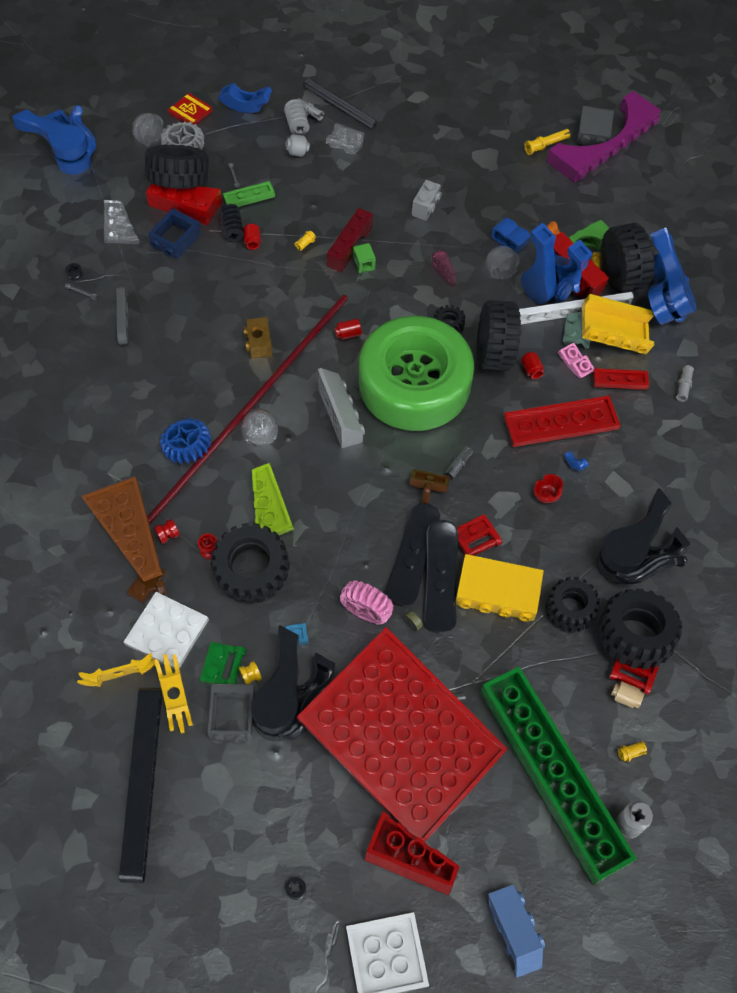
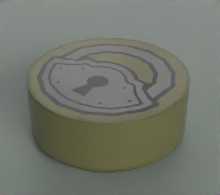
[404,611,423,632]

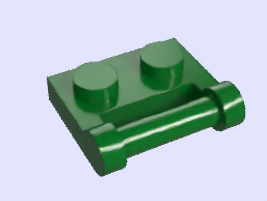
[200,642,247,685]

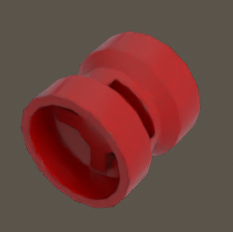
[154,519,180,544]
[198,533,217,559]

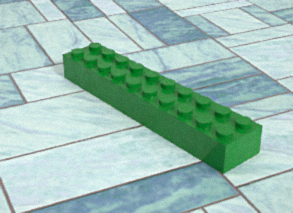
[480,666,637,885]

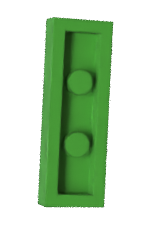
[223,181,275,207]

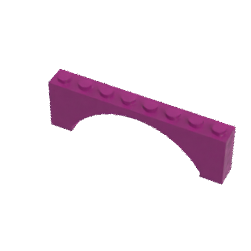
[546,91,661,183]

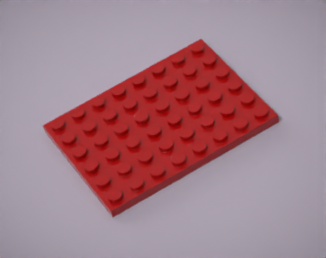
[296,627,507,842]

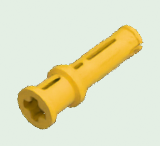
[524,129,570,155]

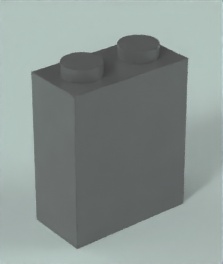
[576,106,614,146]

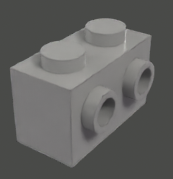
[412,180,442,221]

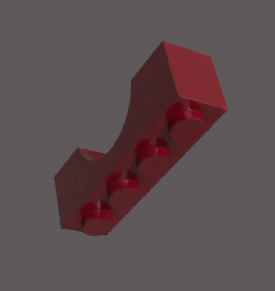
[327,208,373,273]

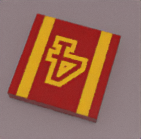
[168,93,212,125]

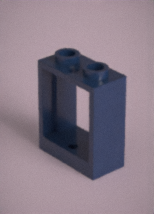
[148,208,201,259]

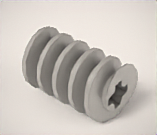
[284,99,310,135]
[615,802,653,838]

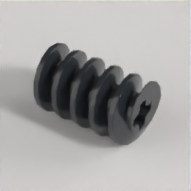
[219,204,244,242]

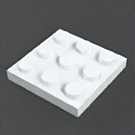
[124,592,209,670]
[346,912,429,993]

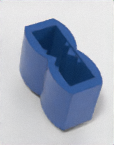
[491,217,531,254]

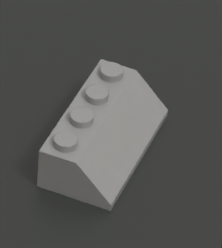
[318,368,365,448]

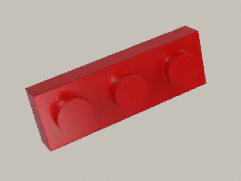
[593,368,649,390]

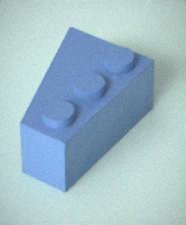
[488,885,545,978]

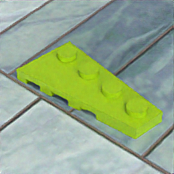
[252,463,294,535]

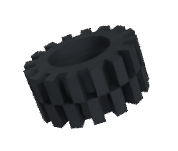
[434,305,466,334]

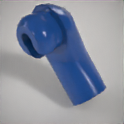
[563,451,589,471]

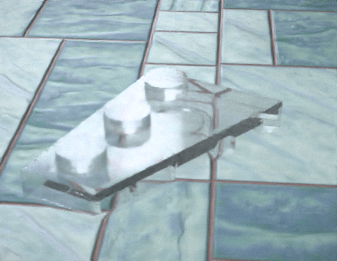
[104,200,139,244]

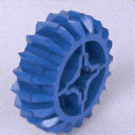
[160,417,211,465]

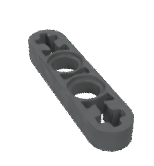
[116,286,129,345]

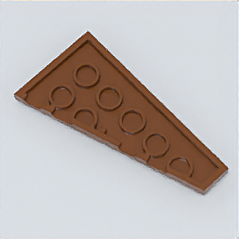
[81,476,163,582]

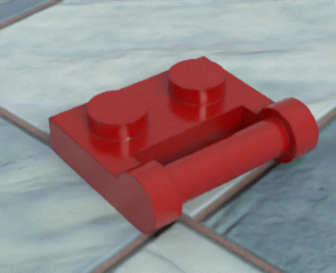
[457,514,502,557]
[609,658,659,695]

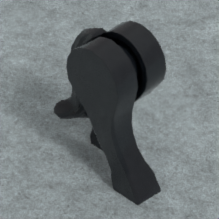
[596,488,690,584]
[251,625,335,742]

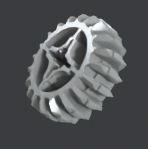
[161,121,204,150]

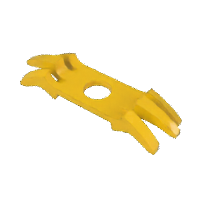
[77,653,156,687]
[154,654,193,733]

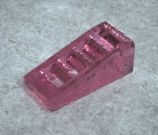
[432,249,457,287]

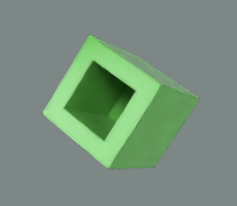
[353,243,376,273]

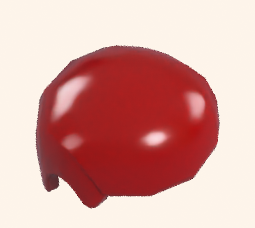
[533,474,563,504]

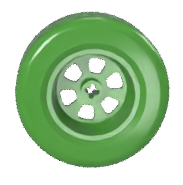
[358,316,474,431]

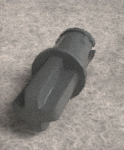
[444,446,473,480]

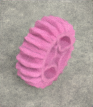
[340,581,394,625]

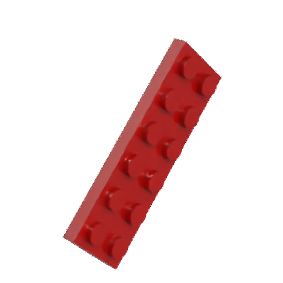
[503,395,621,447]

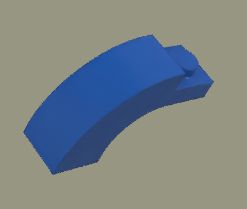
[218,82,272,113]

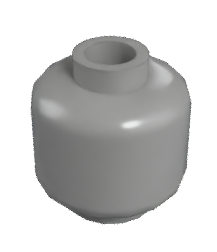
[285,134,310,157]

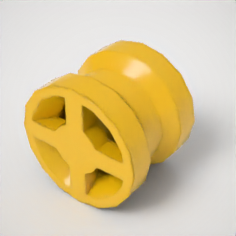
[238,661,262,684]

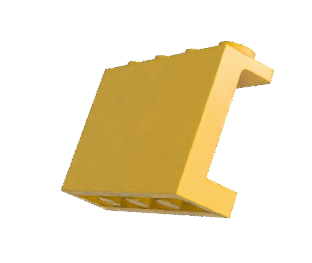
[582,294,654,354]
[456,554,544,622]

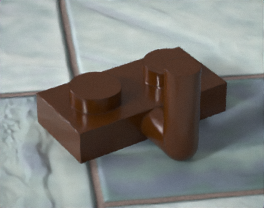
[409,469,450,504]
[126,568,167,605]

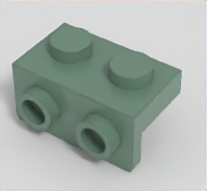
[563,312,591,349]

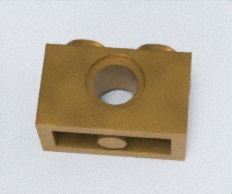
[244,317,272,358]

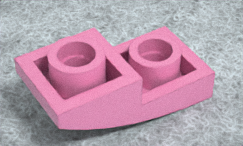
[557,343,594,379]

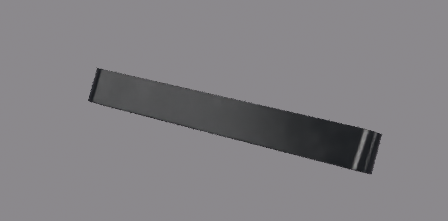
[119,688,162,883]

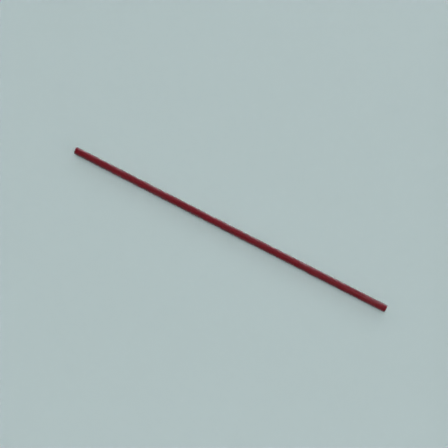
[147,295,348,525]

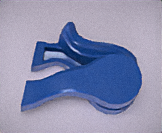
[12,105,96,174]
[521,222,593,304]
[648,227,697,325]

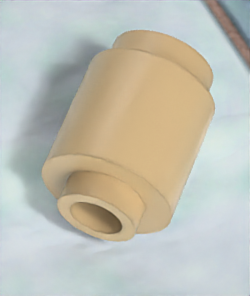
[611,681,645,708]

